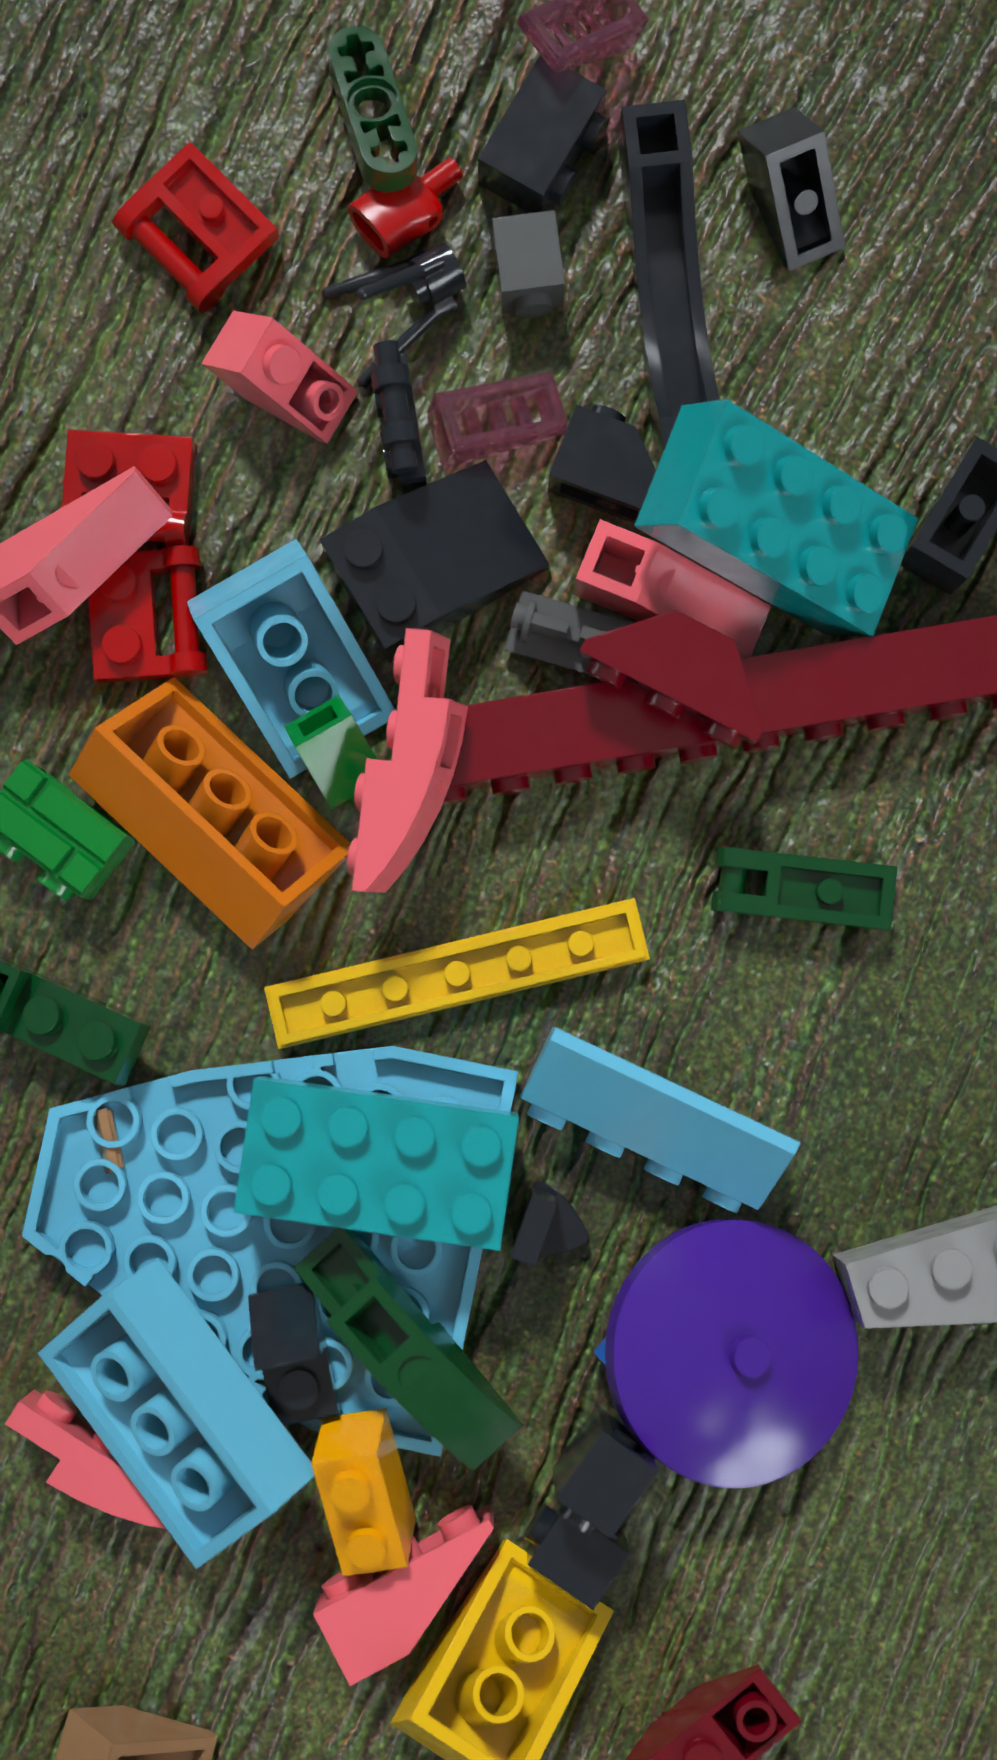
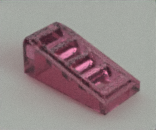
[516,0,649,73]
[427,371,568,467]

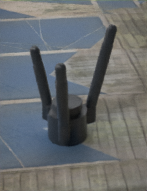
[322,242,466,388]

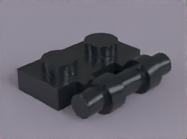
[370,340,427,495]

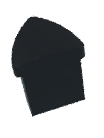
[510,1179,589,1266]

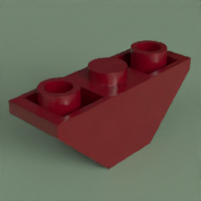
[579,610,763,749]
[625,1664,802,1760]

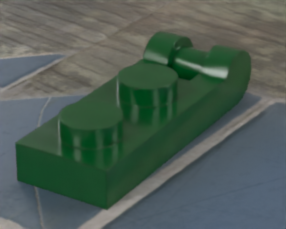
[711,847,897,931]

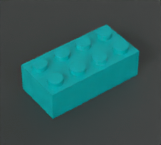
[634,399,918,636]
[233,1076,519,1251]

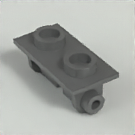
[504,590,633,677]

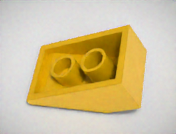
[390,1539,614,1760]

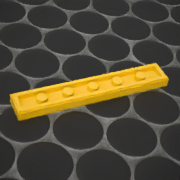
[264,898,650,1049]

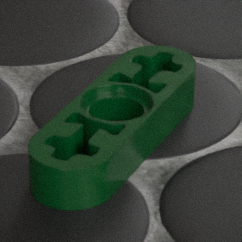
[328,26,418,192]

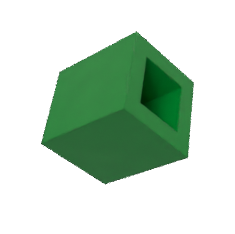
[284,695,378,809]

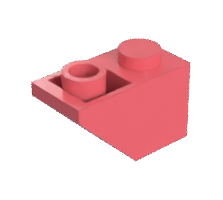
[201,310,359,444]

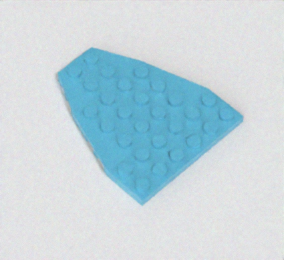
[22,1046,518,1457]

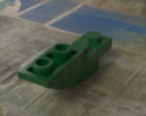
[0,957,151,1086]
[294,1228,524,1471]

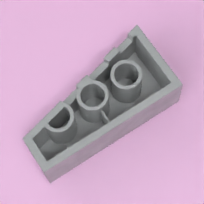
[833,1205,997,1328]

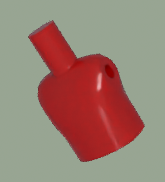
[347,157,463,259]

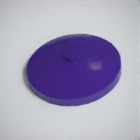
[605,1219,858,1488]

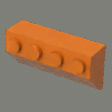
[68,677,351,950]

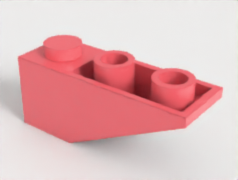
[0,466,173,645]
[573,519,771,658]
[313,1504,494,1686]

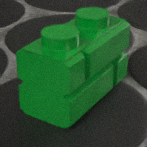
[0,759,136,901]

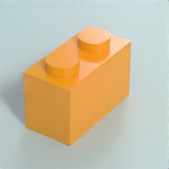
[311,1408,416,1576]

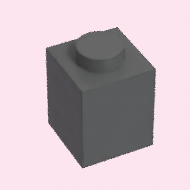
[492,210,565,318]

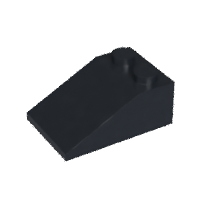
[320,460,550,663]

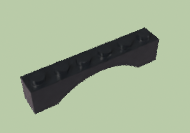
[617,100,720,467]

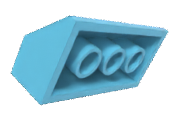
[520,1027,800,1213]
[38,1258,314,1569]

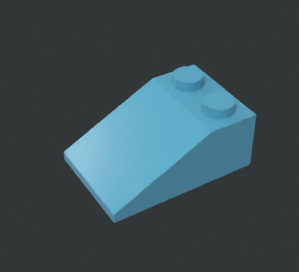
[187,539,395,778]

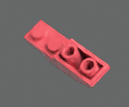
[347,628,468,893]
[5,1389,249,1532]

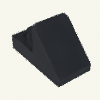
[248,1282,340,1426]

